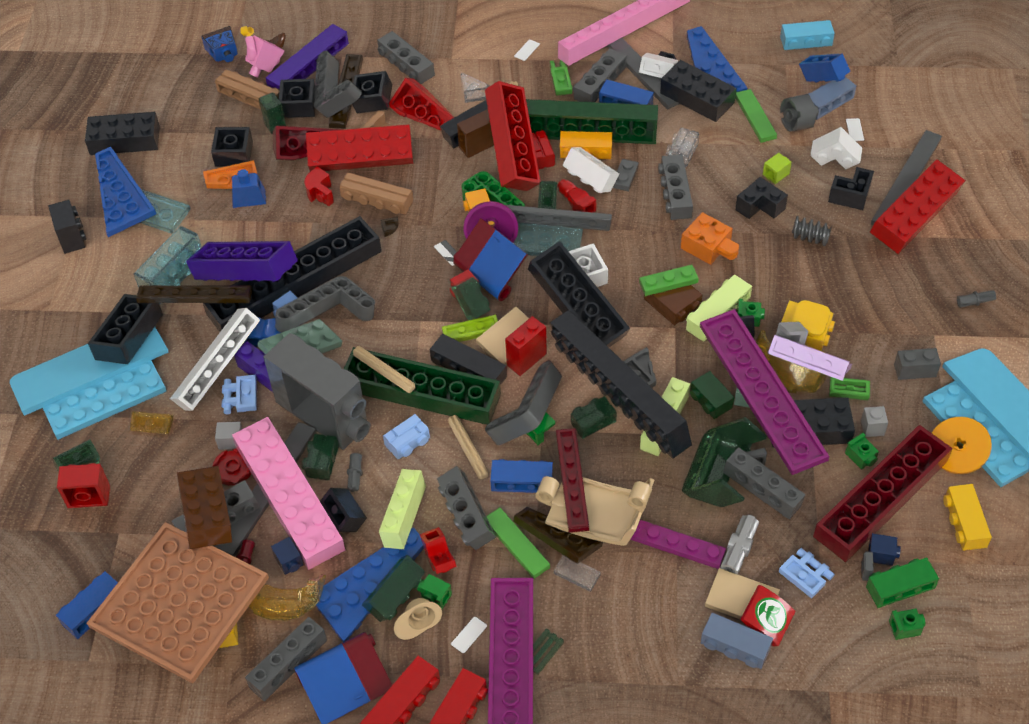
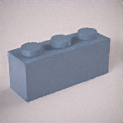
[808,77,857,120]
[701,613,773,669]

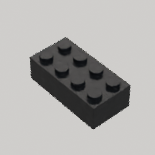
[660,60,737,122]
[85,112,160,155]
[88,294,163,364]
[771,397,855,448]

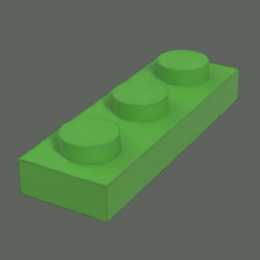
[639,265,699,296]

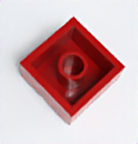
[57,463,110,508]

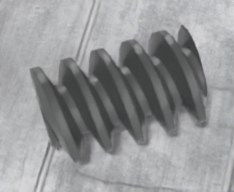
[792,216,832,246]

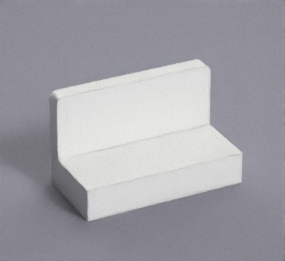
[639,53,678,78]

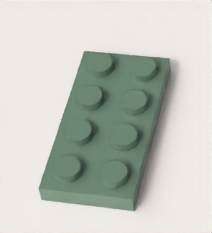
[258,319,342,354]

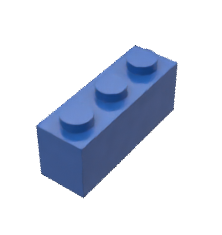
[799,53,850,83]
[599,79,654,105]
[490,459,553,493]
[56,572,118,640]

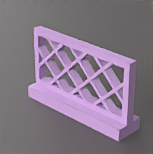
[768,335,852,381]

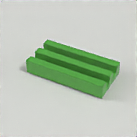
[829,377,870,400]

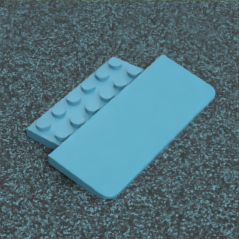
[10,327,169,440]
[923,348,1029,487]

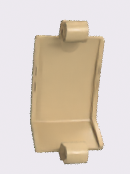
[535,476,654,546]

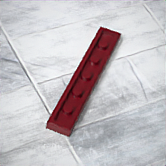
[556,428,589,533]

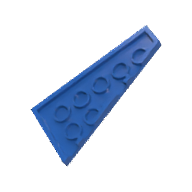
[687,26,747,92]

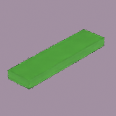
[735,89,777,143]
[487,508,550,579]

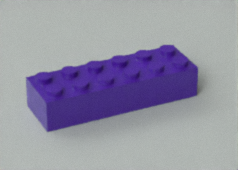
[186,241,298,281]

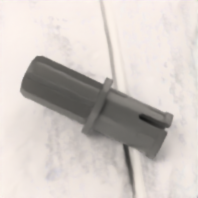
[957,290,996,308]
[347,453,363,492]

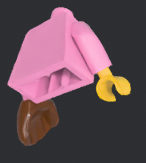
[240,26,286,78]

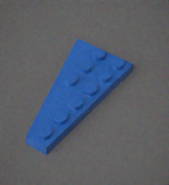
[95,147,156,237]
[309,527,424,642]

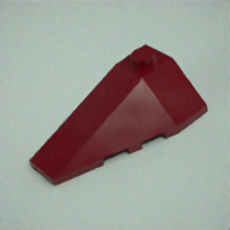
[273,126,344,161]

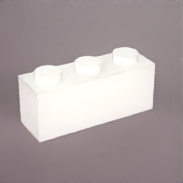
[563,147,619,193]

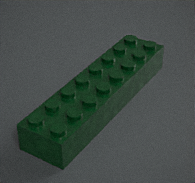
[526,99,658,144]
[344,347,501,425]

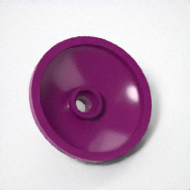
[463,201,518,243]

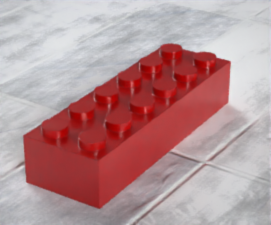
[485,81,541,191]
[306,124,413,172]
[870,159,966,254]

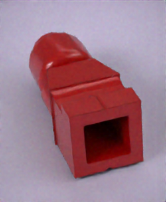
[558,179,596,213]

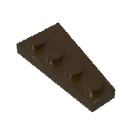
[513,507,603,564]

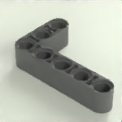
[314,51,362,118]
[275,276,375,332]
[485,360,562,446]

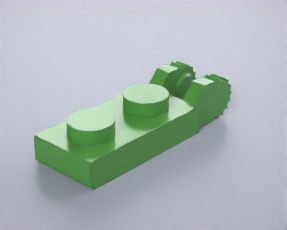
[550,60,572,96]

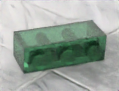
[362,555,425,622]

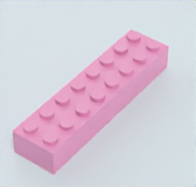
[232,417,345,570]

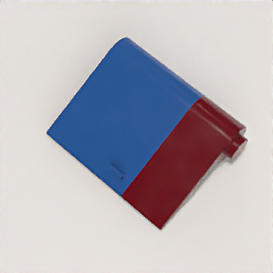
[453,218,528,301]
[294,632,392,724]

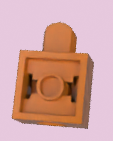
[681,212,739,265]

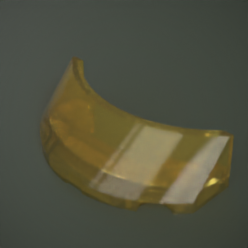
[756,330,827,394]
[249,574,326,621]

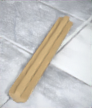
[353,346,415,393]
[448,415,488,480]

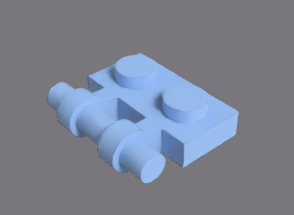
[222,375,257,414]
[779,548,835,599]

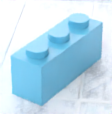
[780,20,835,50]

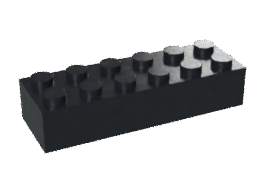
[528,241,630,347]

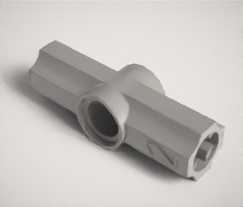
[720,515,759,575]

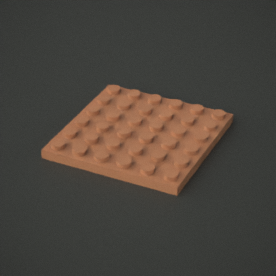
[86,522,269,684]

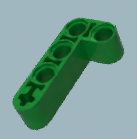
[461,171,525,224]

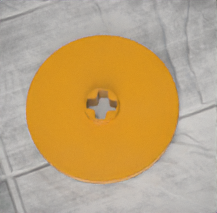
[932,417,992,474]

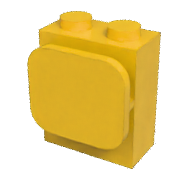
[781,300,835,351]

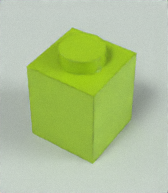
[763,153,792,184]

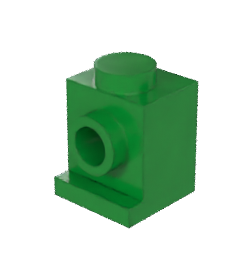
[737,299,765,327]
[845,433,879,470]
[417,574,452,610]
[889,608,926,640]

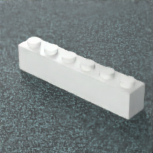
[170,308,260,411]

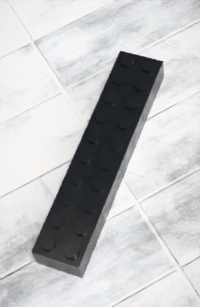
[203,216,382,332]
[550,310,692,458]

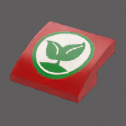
[740,585,796,646]

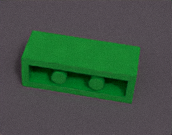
[866,557,939,608]

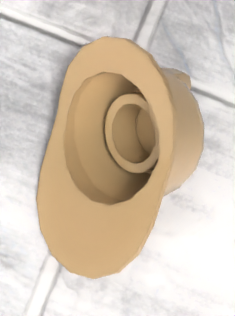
[394,598,442,640]

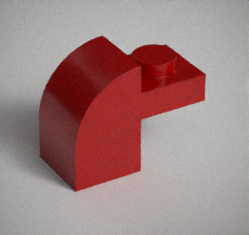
[304,166,334,206]
[420,527,457,574]

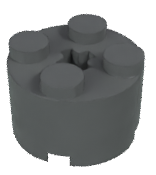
[780,94,819,132]

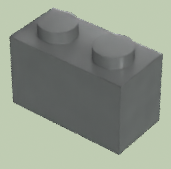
[894,348,941,380]

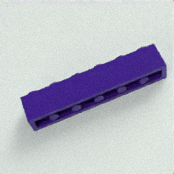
[266,24,349,90]

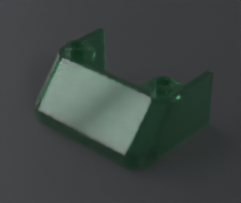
[682,417,767,507]

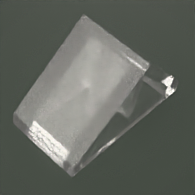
[461,73,490,103]

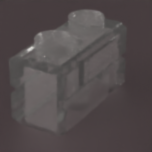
[666,127,699,168]

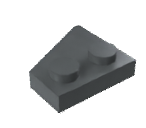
[624,347,656,388]

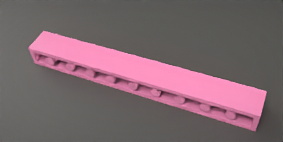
[558,0,690,66]

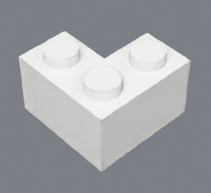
[810,127,862,169]

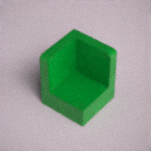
[526,412,555,445]

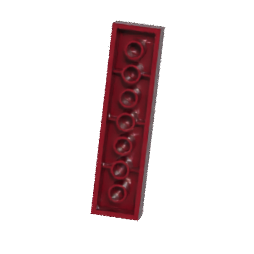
[813,425,953,562]

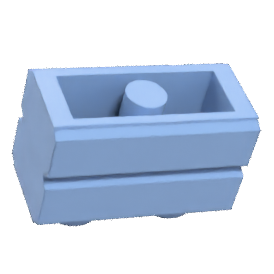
[383,414,430,459]

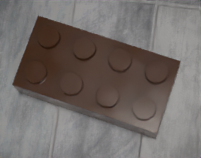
[177,466,232,550]

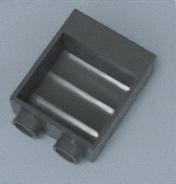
[263,333,371,450]

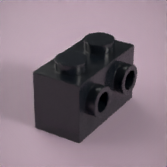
[320,488,367,532]

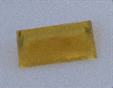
[130,411,174,434]

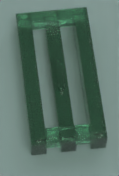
[533,628,564,675]

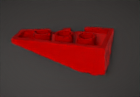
[389,78,454,130]

